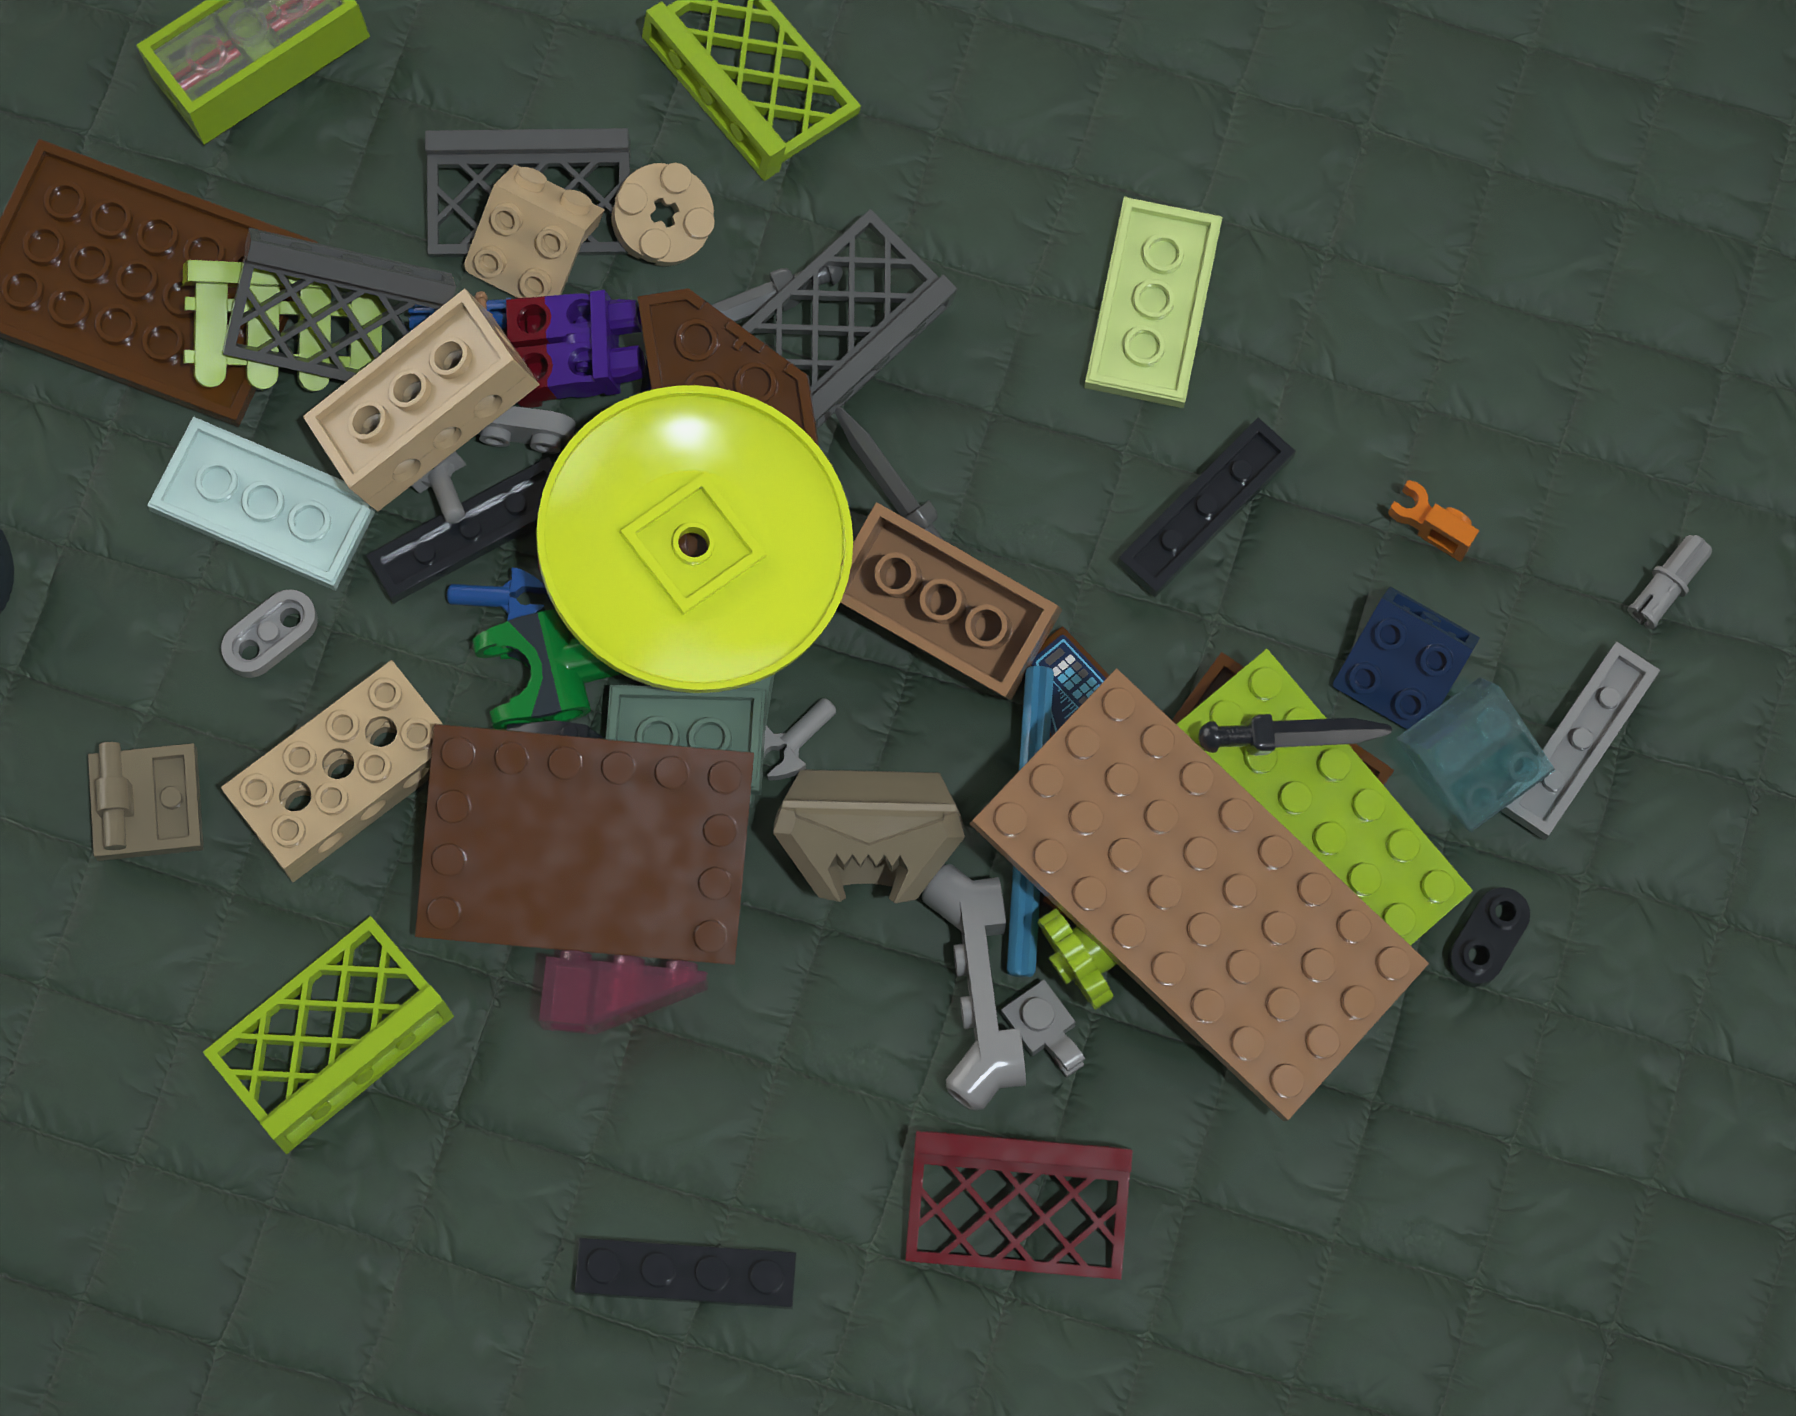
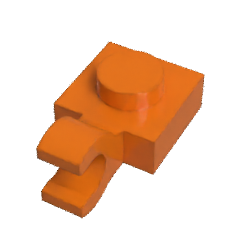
[1388,480,1480,562]

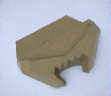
[773,769,965,903]

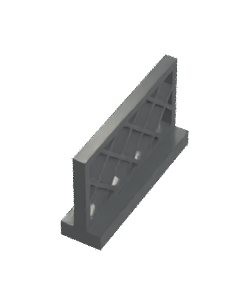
[425,128,631,257]
[742,209,957,429]
[222,228,456,381]

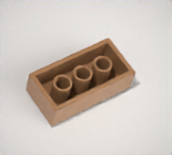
[840,502,1062,700]

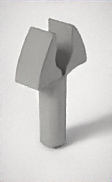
[411,451,466,523]
[764,698,836,781]

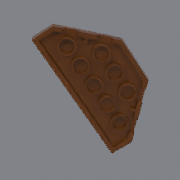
[637,288,820,557]

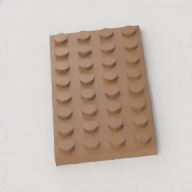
[970,668,1429,1121]

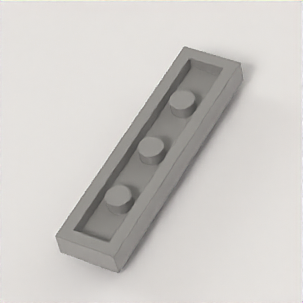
[1501,641,1660,840]

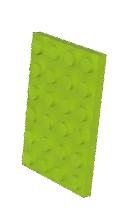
[1176,649,1473,946]

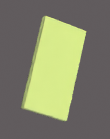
[1084,197,1222,408]

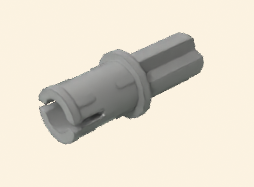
[1627,535,1712,629]

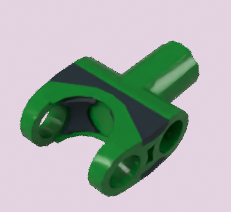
[472,609,622,730]

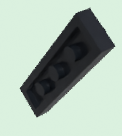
[1117,417,1296,598]
[366,457,554,604]
[575,1238,796,1309]

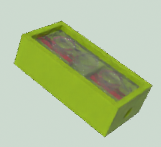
[136,0,370,145]

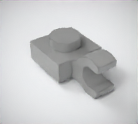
[1001,980,1085,1077]

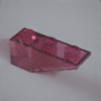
[539,950,709,1035]

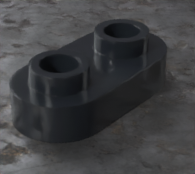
[1448,887,1530,987]

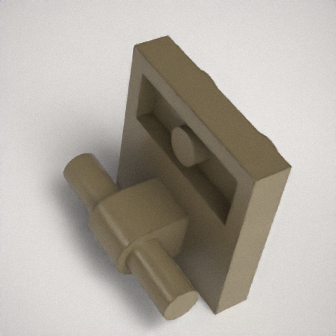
[88,742,204,861]

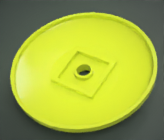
[536,385,853,693]

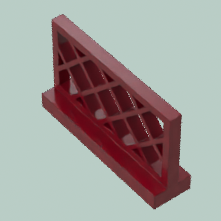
[905,1130,1133,1280]

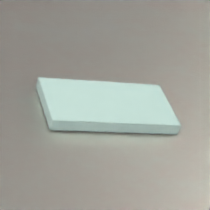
[147,417,376,591]

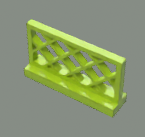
[642,0,861,181]
[203,916,454,1154]

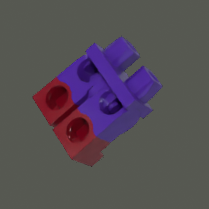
[506,290,645,408]

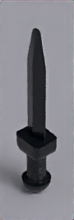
[1198,714,1392,756]

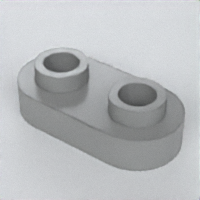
[478,406,576,454]
[221,590,318,678]

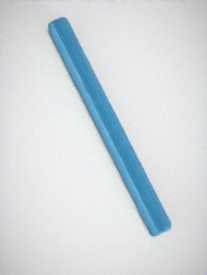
[1007,666,1054,977]

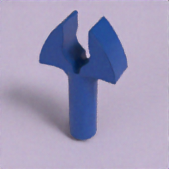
[447,567,547,621]

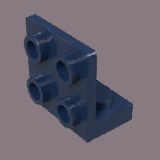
[1333,586,1480,736]

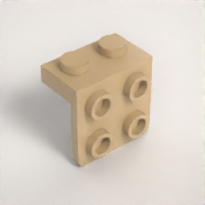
[464,165,605,298]

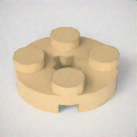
[611,163,715,267]

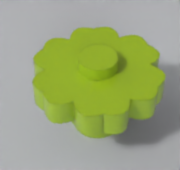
[1038,908,1117,1010]

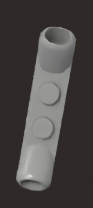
[922,864,1026,1110]

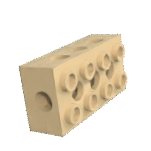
[303,289,540,512]
[221,660,443,882]

